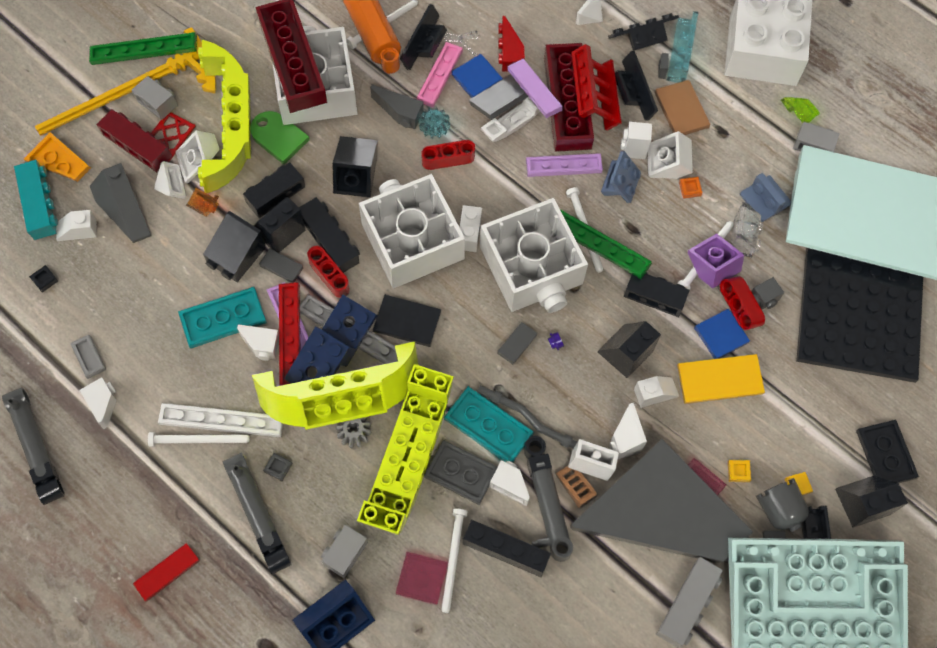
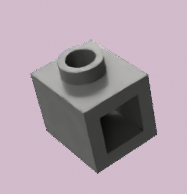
[751,277,785,310]

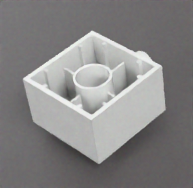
[724,0,812,86]
[272,26,357,125]
[359,174,465,289]
[480,198,588,313]

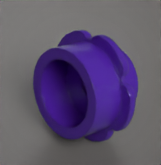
[548,332,564,350]

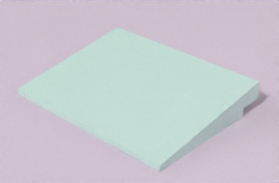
[786,145,937,280]
[728,538,908,648]

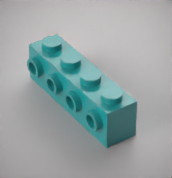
[14,160,58,240]

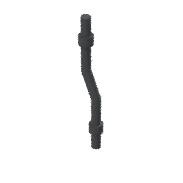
[477,385,577,448]

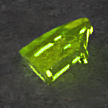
[781,97,820,123]

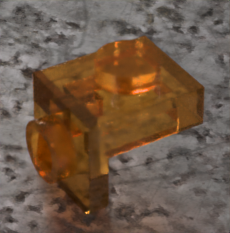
[186,188,219,217]

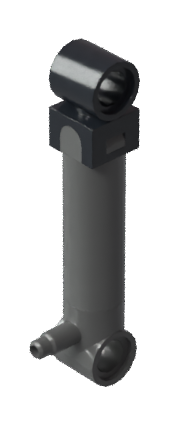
[2,387,65,505]
[524,436,573,562]
[222,452,292,574]

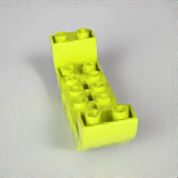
[198,40,251,194]
[252,342,418,430]
[357,364,454,535]

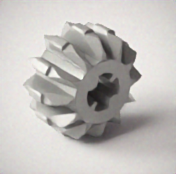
[336,417,371,449]

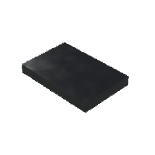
[373,294,441,347]
[856,419,919,483]

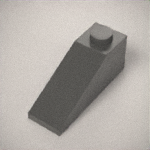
[370,85,424,129]

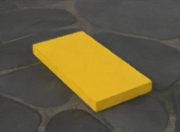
[677,354,765,404]

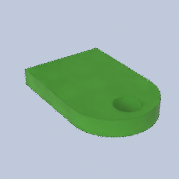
[250,111,310,165]

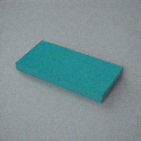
[178,287,267,349]
[444,386,534,463]

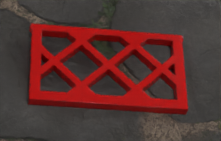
[151,112,196,162]

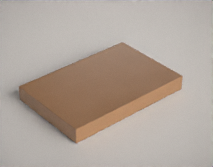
[655,80,711,135]

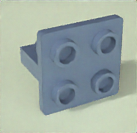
[601,151,641,203]
[740,172,791,222]

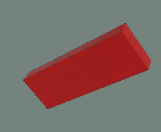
[133,543,200,602]

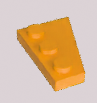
[24,132,91,182]

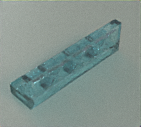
[666,11,699,83]

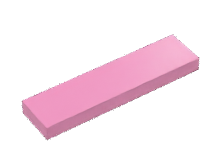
[417,42,463,108]

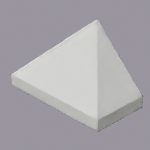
[575,0,603,25]
[154,161,186,199]

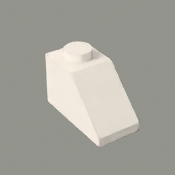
[56,210,97,241]
[237,325,279,361]
[634,376,679,408]
[80,378,116,429]
[489,460,530,506]

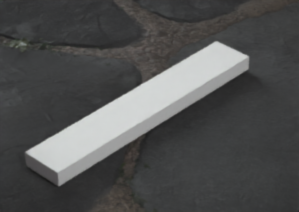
[158,403,284,437]

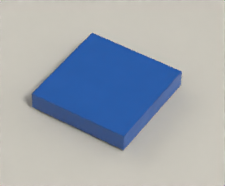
[452,54,503,98]
[694,308,750,359]

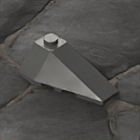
[90,163,151,243]

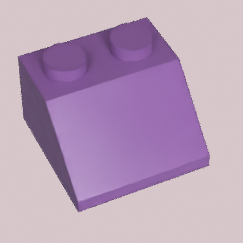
[688,234,744,288]

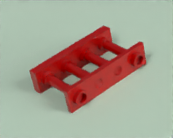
[571,44,622,131]

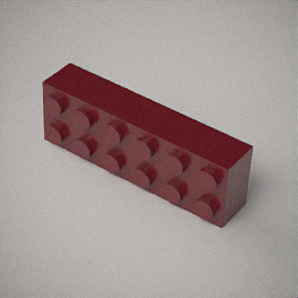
[255,0,327,113]
[544,43,594,152]

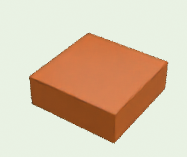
[679,177,703,199]

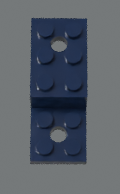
[284,295,378,384]

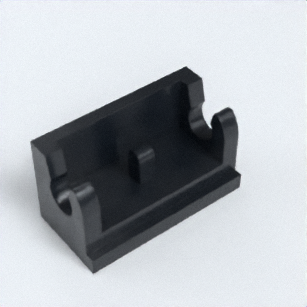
[801,506,831,539]

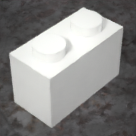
[620,122,652,159]
[459,205,482,252]
[568,439,619,481]

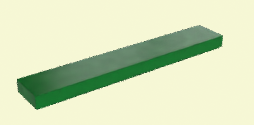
[89,32,197,65]
[560,209,652,279]

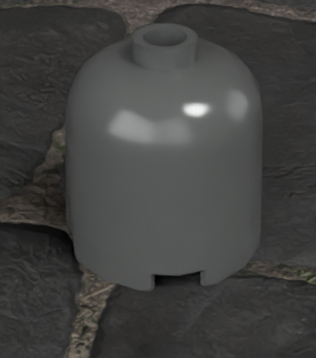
[756,478,809,532]

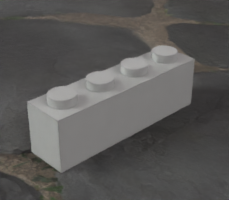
[656,557,723,648]

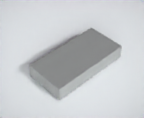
[70,335,106,379]

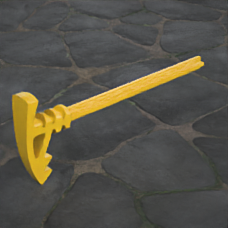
[35,27,216,136]

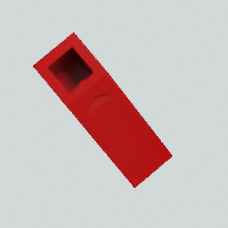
[498,16,525,72]

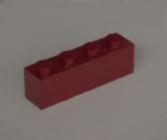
[96,109,172,173]

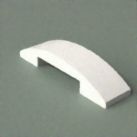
[481,97,541,142]

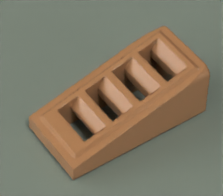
[555,465,598,508]

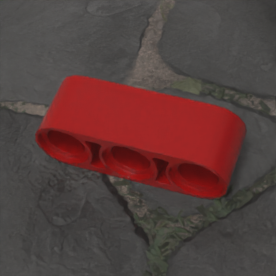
[421,140,475,170]
[307,246,350,298]
[720,276,765,330]

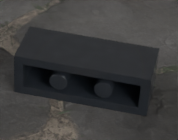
[243,162,305,218]
[623,272,690,318]

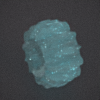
[419,107,450,139]

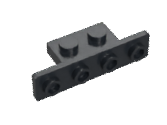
[400,4,447,70]
[608,13,679,51]
[615,51,658,121]

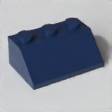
[292,579,375,648]

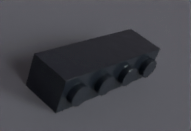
[299,197,360,273]
[463,519,551,578]

